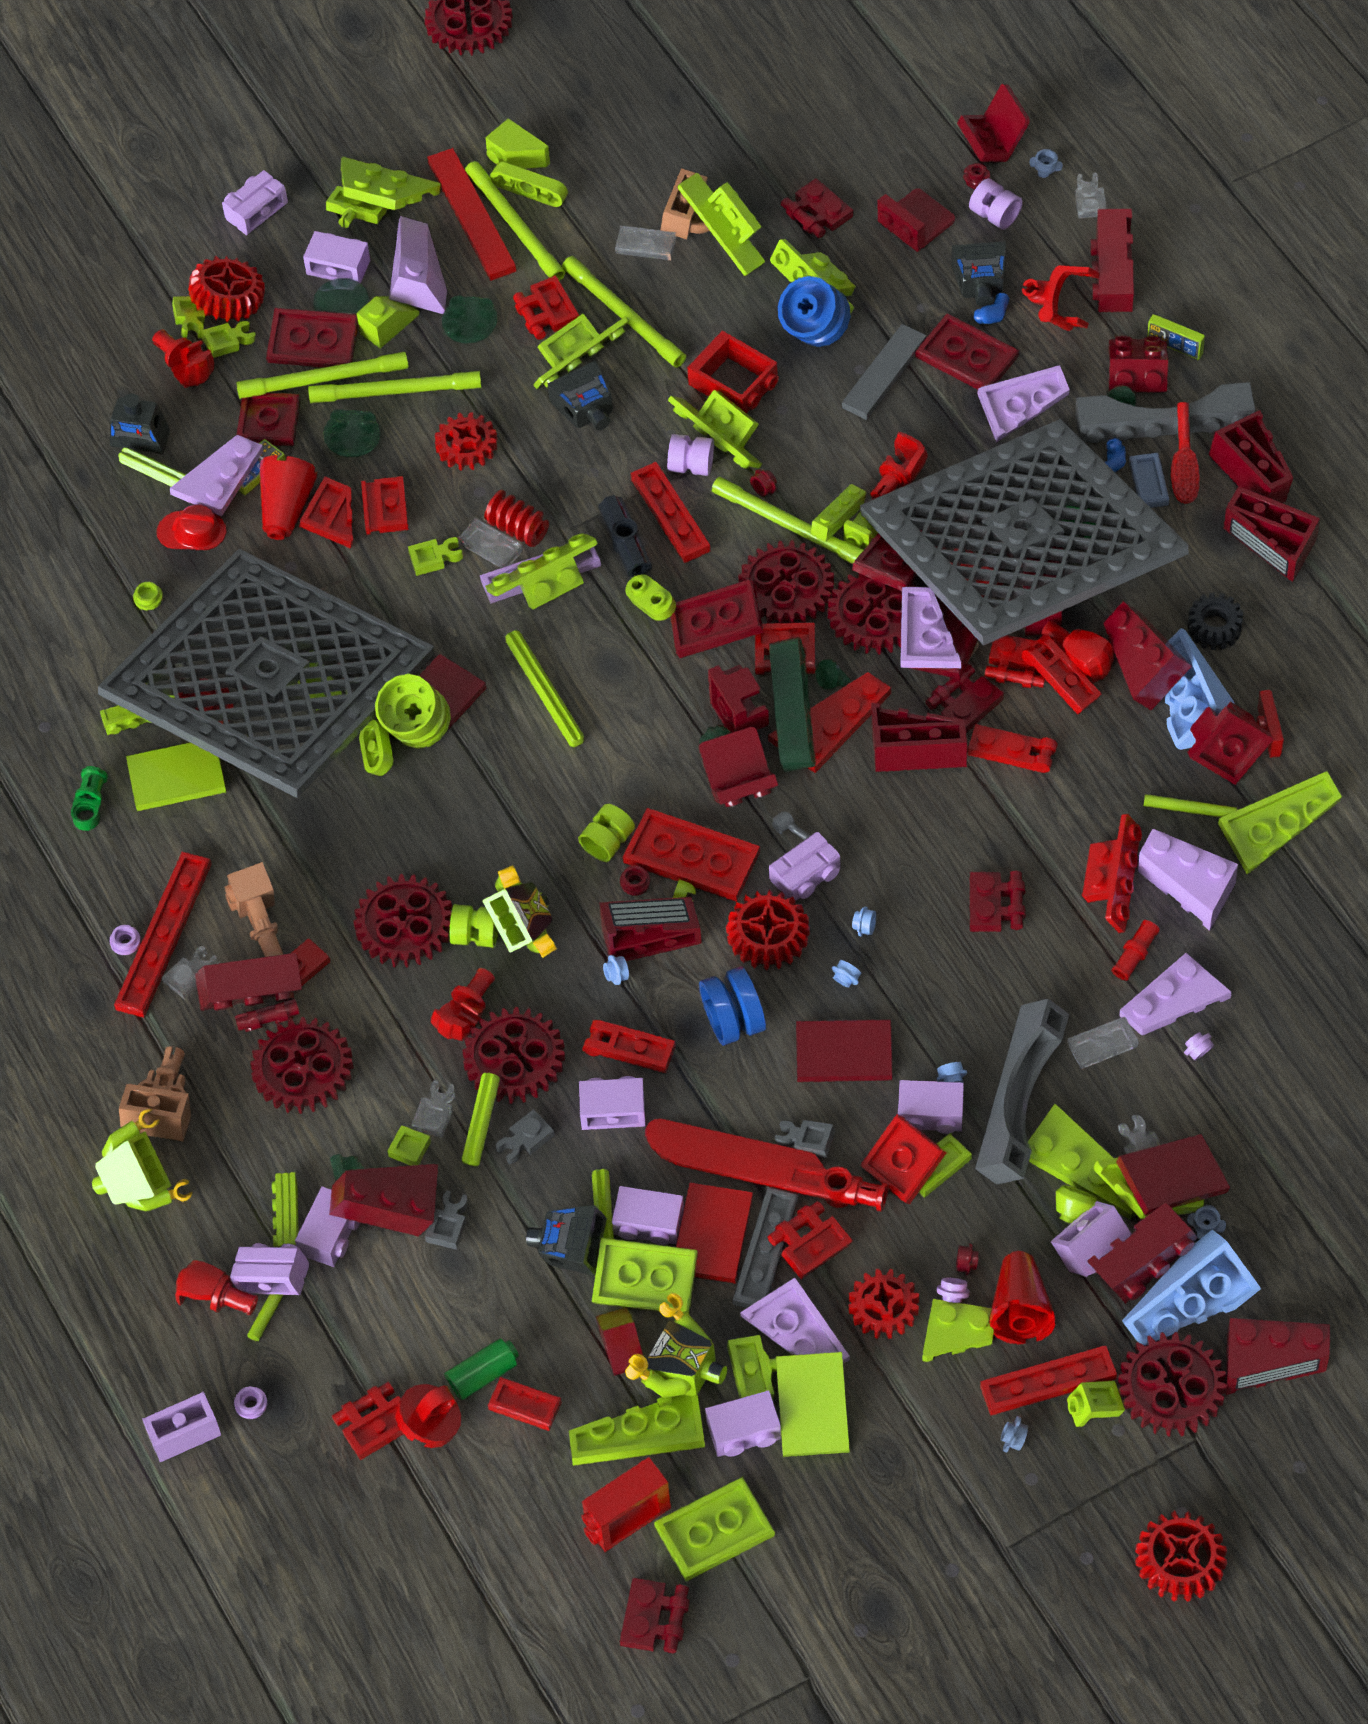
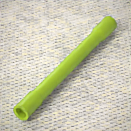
[465,161,566,281]
[562,256,686,368]
[236,352,408,399]
[308,371,481,403]
[712,477,863,564]

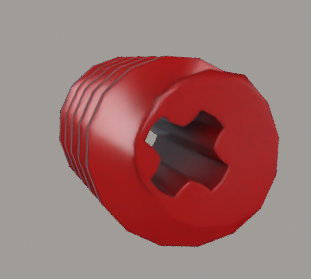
[484,489,549,547]

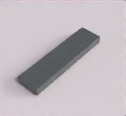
[842,324,926,420]
[733,1187,799,1308]

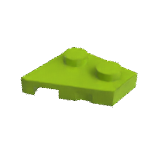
[922,1299,994,1362]

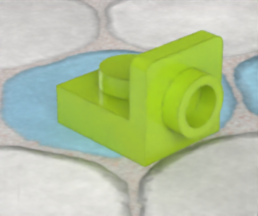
[844,511,878,550]
[1067,1381,1125,1427]

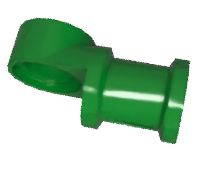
[71,766,108,831]

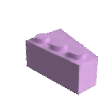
[1138,829,1238,931]

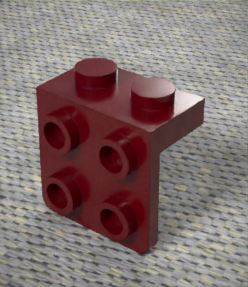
[957,84,1030,162]
[877,188,955,252]
[1108,336,1168,392]
[699,726,778,807]

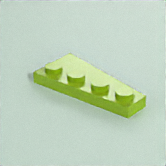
[1218,771,1342,874]
[1028,1104,1135,1220]
[569,1394,705,1466]

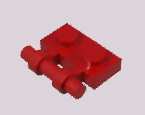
[513,276,579,340]
[984,635,1050,688]
[767,1201,853,1279]
[332,1382,403,1460]

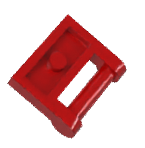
[755,623,815,675]

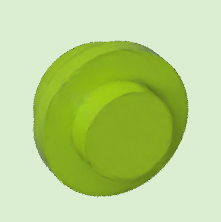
[133,582,163,610]

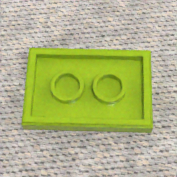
[126,743,226,811]
[592,1238,698,1314]
[776,1352,849,1457]
[654,1477,775,1581]

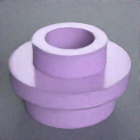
[110,925,141,955]
[1184,1032,1214,1061]
[937,1277,970,1303]
[234,1386,268,1419]

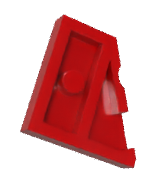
[299,476,353,549]

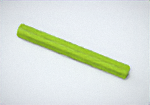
[505,630,584,747]

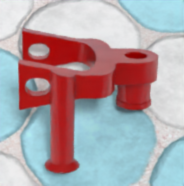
[1022,265,1100,331]

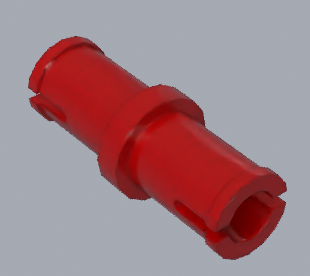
[1111,920,1160,981]

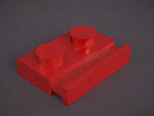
[361,476,409,535]

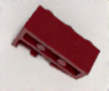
[1090,209,1134,312]
[1103,601,1192,710]
[1087,1202,1198,1304]

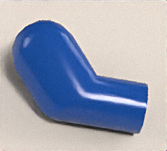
[974,293,1010,324]
[1105,438,1126,472]

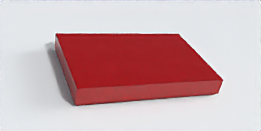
[676,1183,753,1284]

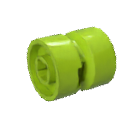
[578,804,635,862]
[450,904,498,948]

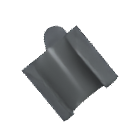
[772,811,811,840]

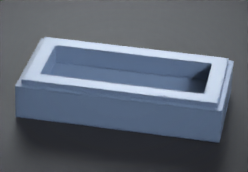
[1129,453,1169,508]

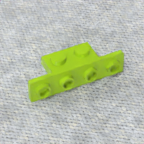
[678,173,765,276]
[770,239,856,315]
[533,314,629,390]
[668,390,762,469]
[485,533,598,609]

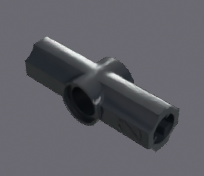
[598,495,652,577]

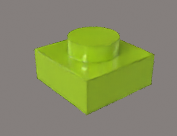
[387,1125,431,1166]

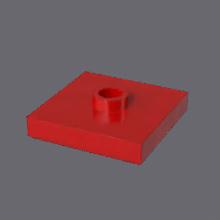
[860,1114,947,1204]

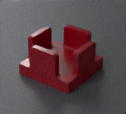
[708,665,769,733]
[1187,702,1274,785]

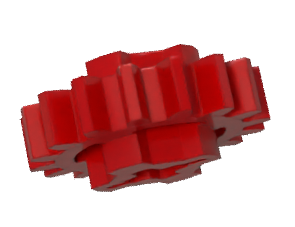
[435,412,498,471]
[849,1269,919,1339]

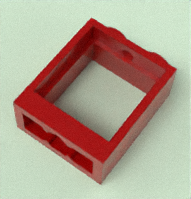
[687,330,779,414]
[581,1457,671,1552]

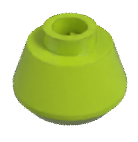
[1055,1185,1097,1223]

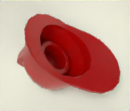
[157,504,226,550]

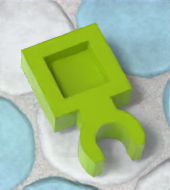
[172,296,205,338]
[201,321,256,358]
[408,537,463,576]

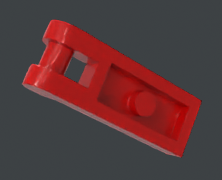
[1022,635,1102,715]
[967,724,1058,773]
[582,1020,676,1073]

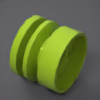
[375,674,451,749]

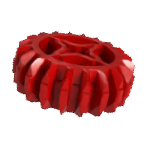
[188,255,265,322]
[726,889,810,971]
[1135,1510,1227,1602]

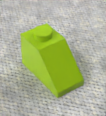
[485,118,550,169]
[357,296,420,349]

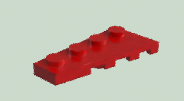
[768,672,891,773]

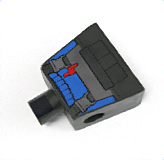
[951,241,1006,307]
[547,361,613,430]
[110,393,170,454]
[526,1205,607,1275]

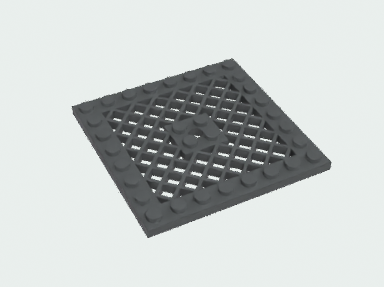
[860,419,1189,646]
[98,549,434,798]

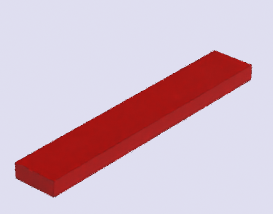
[427,148,516,281]
[114,851,212,1018]

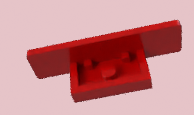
[1082,814,1142,933]

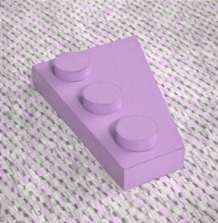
[977,365,1070,443]
[170,435,263,516]
[901,587,961,668]
[1119,953,1231,1036]
[740,1278,850,1364]

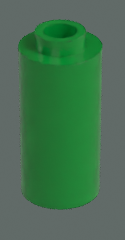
[444,1338,519,1401]

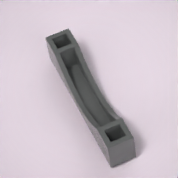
[1076,382,1255,443]
[975,999,1069,1185]

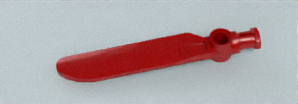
[645,1119,889,1212]

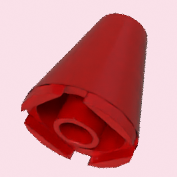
[260,455,318,540]
[989,1251,1055,1344]

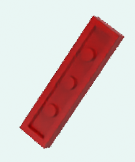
[630,462,711,563]
[980,1345,1117,1416]

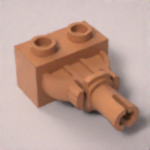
[660,168,710,240]
[224,862,283,957]
[119,1046,191,1141]

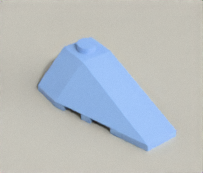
[1165,628,1235,750]
[1122,1229,1261,1345]

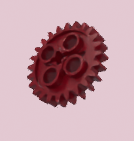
[424,0,513,56]
[738,540,834,623]
[827,573,916,655]
[353,874,453,968]
[462,1007,565,1104]
[250,1017,354,1114]
[1118,1332,1227,1437]

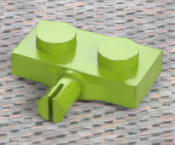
[326,186,388,228]
[727,1335,777,1400]

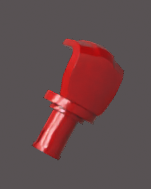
[152,329,214,388]
[870,432,928,500]
[1041,620,1114,684]
[430,968,495,1041]
[175,1260,258,1316]

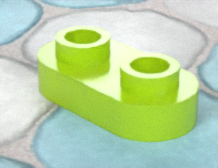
[625,574,676,621]
[359,719,393,776]

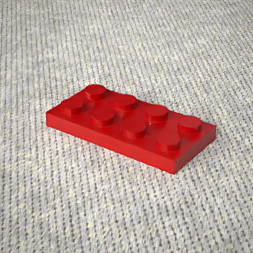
[623,808,760,902]

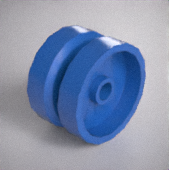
[778,276,851,347]
[699,966,766,1046]

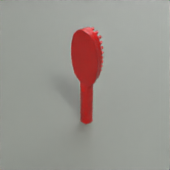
[1171,402,1200,504]

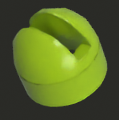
[673,879,696,901]

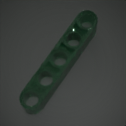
[769,637,816,773]

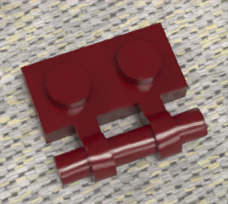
[780,178,853,238]
[925,664,1004,733]
[969,870,1026,932]
[234,999,300,1032]
[620,1578,690,1653]

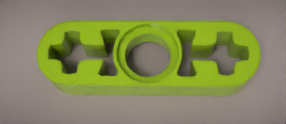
[490,162,568,207]

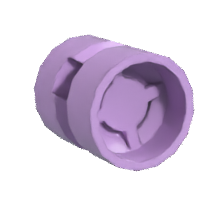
[969,178,1022,230]
[667,434,714,476]

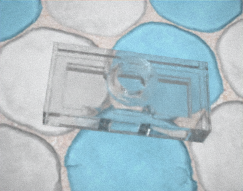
[615,226,676,260]
[458,518,523,568]
[1067,1016,1139,1069]

